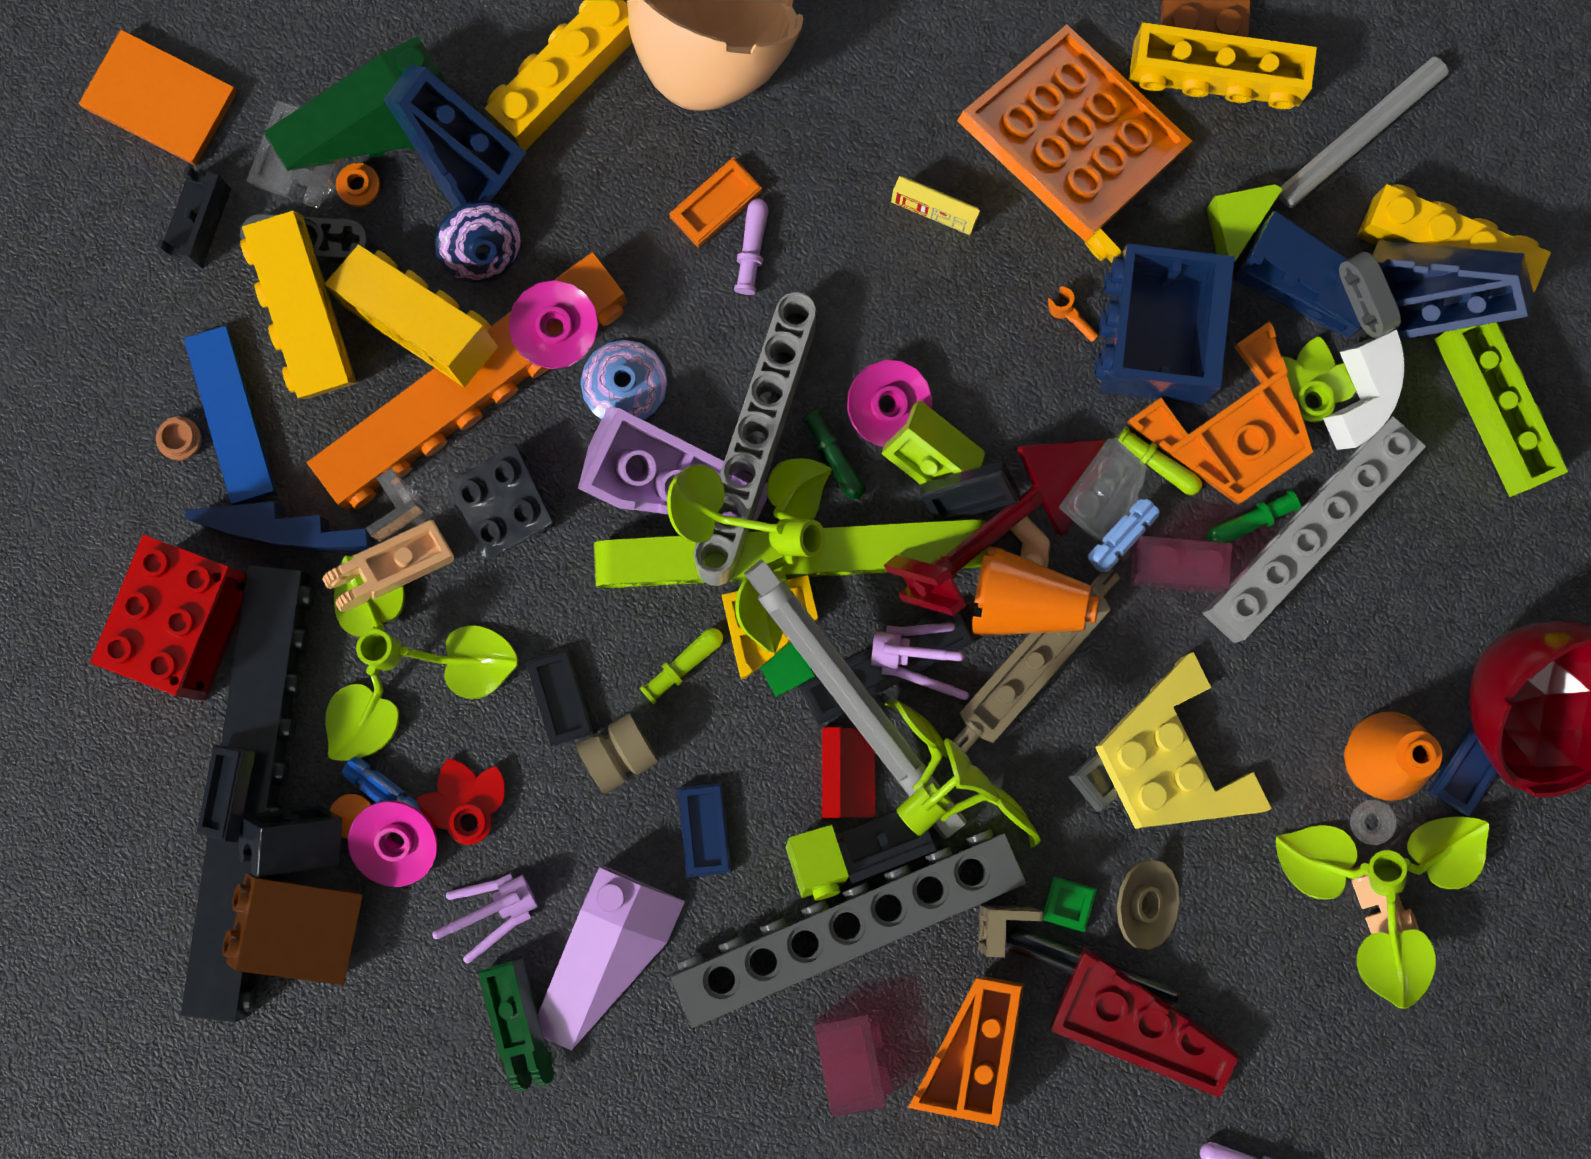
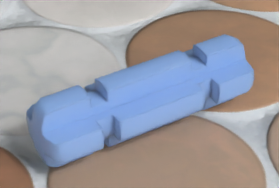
[1088,499,1160,572]

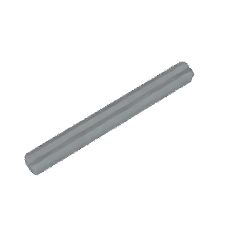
[1278,56,1449,208]

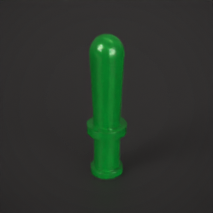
[1207,490,1301,548]

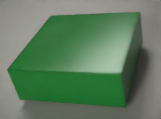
[760,642,815,698]
[1042,876,1097,932]

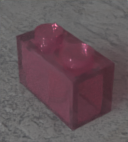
[1131,536,1232,593]
[814,1010,892,1117]

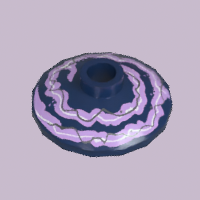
[435,200,521,283]

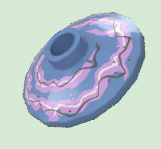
[580,340,668,421]

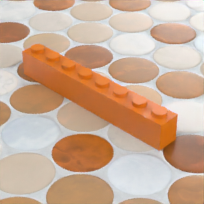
[306,252,627,510]

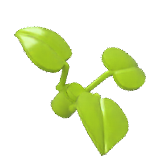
[667,458,832,653]
[325,556,519,761]
[885,699,1041,848]
[1276,817,1489,1009]

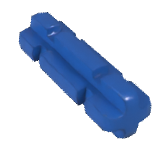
[341,756,420,810]

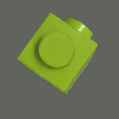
[785,825,849,901]

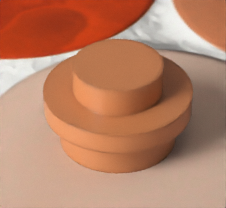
[156,416,202,461]

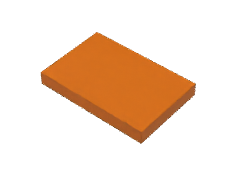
[78,29,238,166]

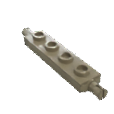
[952,569,1121,753]

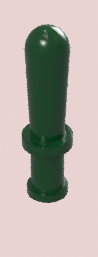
[802,408,865,500]

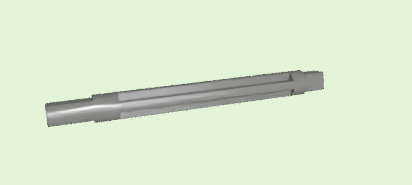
[744,559,967,839]

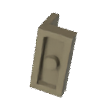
[978,905,1043,957]

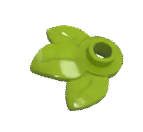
[1281,337,1356,423]

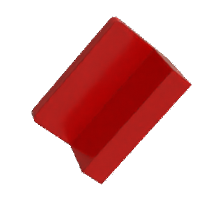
[822,727,875,818]

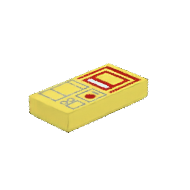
[891,176,980,235]

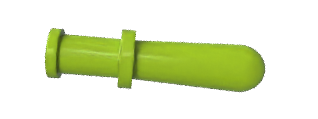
[1114,426,1202,495]
[639,628,723,705]

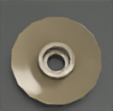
[1117,859,1180,950]

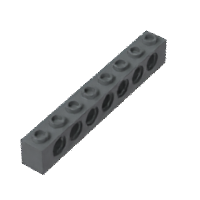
[670,828,1026,1029]

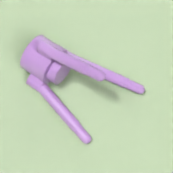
[871,622,969,700]
[432,873,538,963]

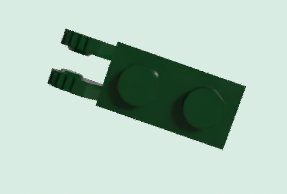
[478,958,555,1092]

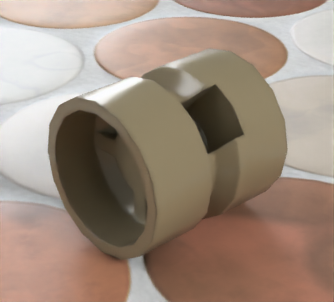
[576,713,659,795]

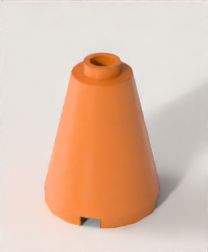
[972,546,1100,636]
[1344,712,1442,801]

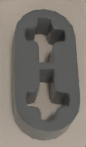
[1339,252,1401,338]

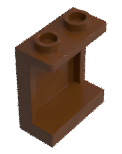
[222,873,363,985]

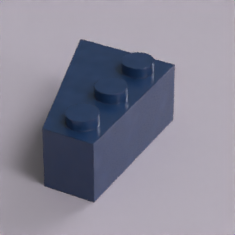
[383,64,526,209]
[1232,210,1361,339]
[1373,240,1534,340]

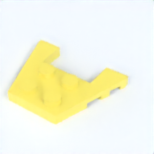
[1095,652,1272,829]

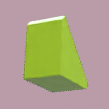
[1206,184,1282,262]

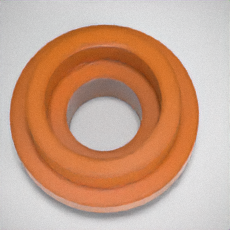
[336,163,380,207]

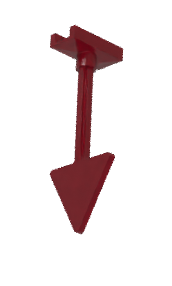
[884,439,1107,616]

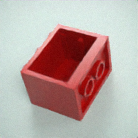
[90,534,246,701]

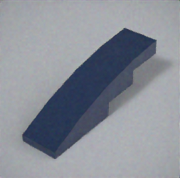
[185,502,375,553]

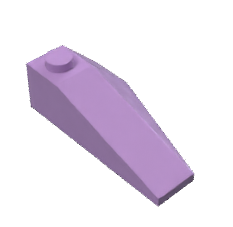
[578,407,768,521]
[538,866,685,1050]

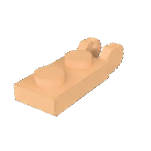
[322,520,454,612]

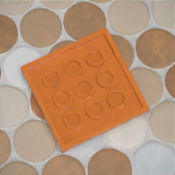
[957,24,1192,242]

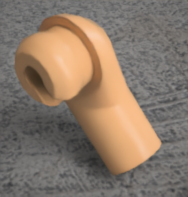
[1010,516,1050,567]

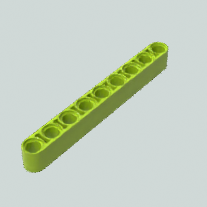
[594,520,988,588]

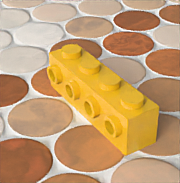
[484,0,633,151]
[1129,22,1317,109]
[1357,184,1551,293]
[240,211,357,399]
[325,244,498,387]

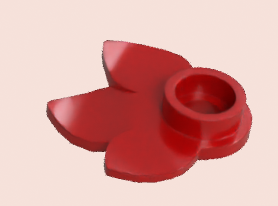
[417,759,505,845]

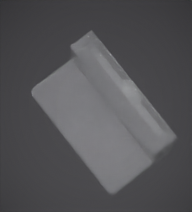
[366,468,432,543]

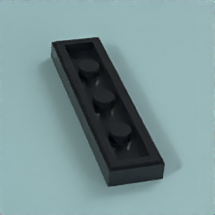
[798,612,975,726]

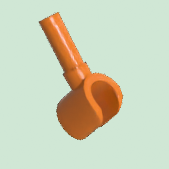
[1048,286,1099,342]

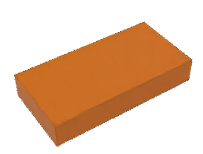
[669,157,763,249]

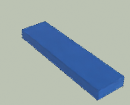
[184,326,277,505]

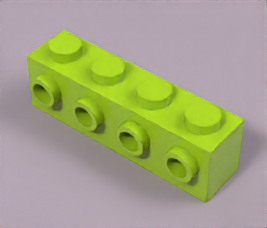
[1434,322,1568,497]

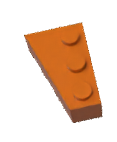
[908,975,1024,1126]

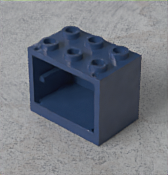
[1094,243,1235,405]

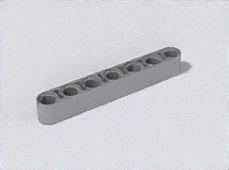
[694,292,816,586]

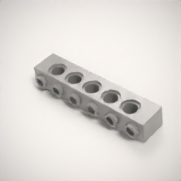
[1202,416,1426,643]

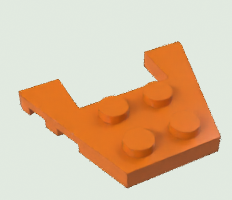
[1127,321,1313,505]

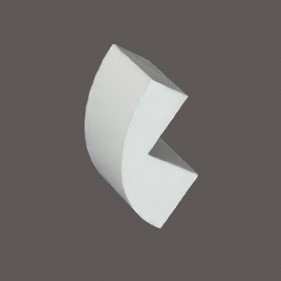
[1323,330,1404,450]

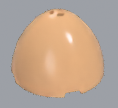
[627,0,803,111]

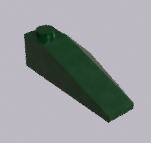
[264,36,446,171]

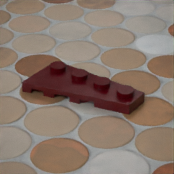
[1050,946,1238,1098]

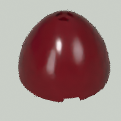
[1469,621,1591,798]

